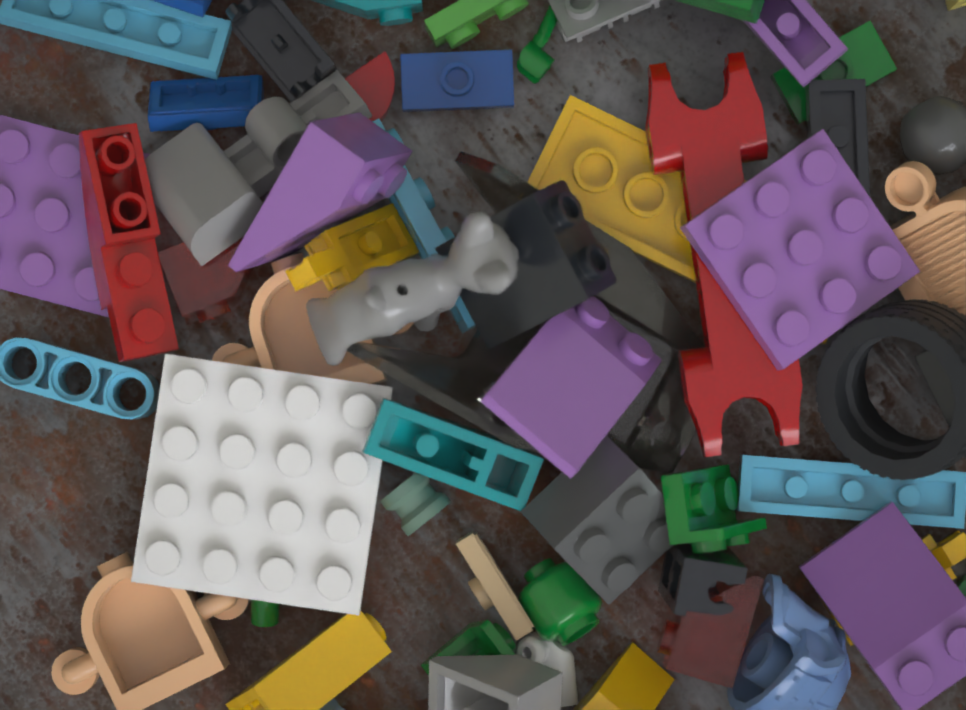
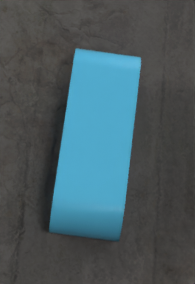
[0,337,160,419]

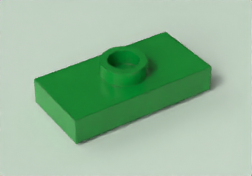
[770,21,897,125]

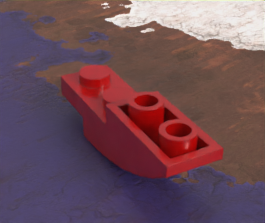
[79,123,179,362]

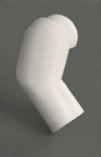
[516,632,578,707]

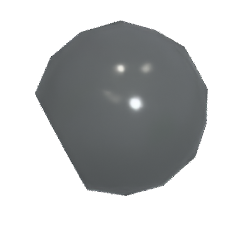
[900,96,966,175]

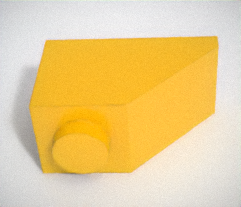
[572,642,675,710]

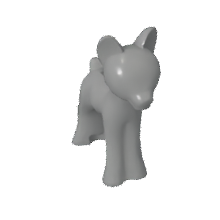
[306,212,519,366]

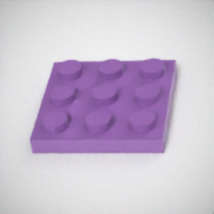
[0,115,150,317]
[680,129,920,371]

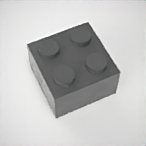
[520,435,673,605]

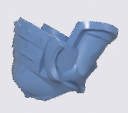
[727,574,851,710]

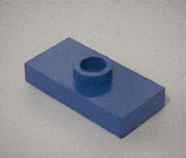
[400,50,514,112]
[148,75,264,132]

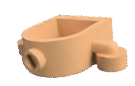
[885,161,966,316]
[212,253,414,384]
[52,552,250,710]

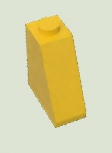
[225,611,392,710]

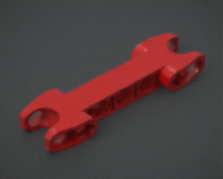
[645,52,803,457]

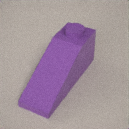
[742,0,848,88]

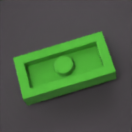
[424,0,529,49]

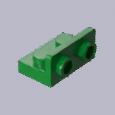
[661,464,767,553]

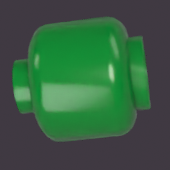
[518,558,602,646]

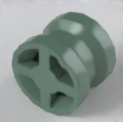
[380,472,451,536]

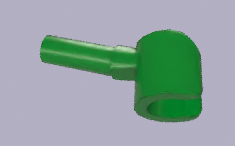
[517,5,558,84]

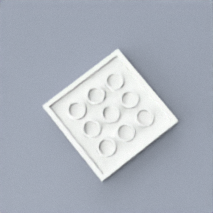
[131,354,394,615]

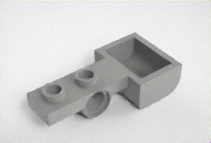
[145,70,372,267]

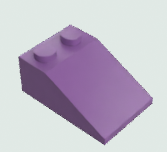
[228,112,412,272]
[480,297,662,479]
[798,501,966,710]

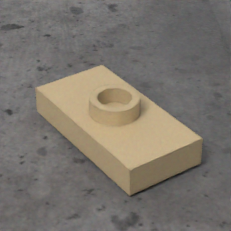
[456,531,534,641]

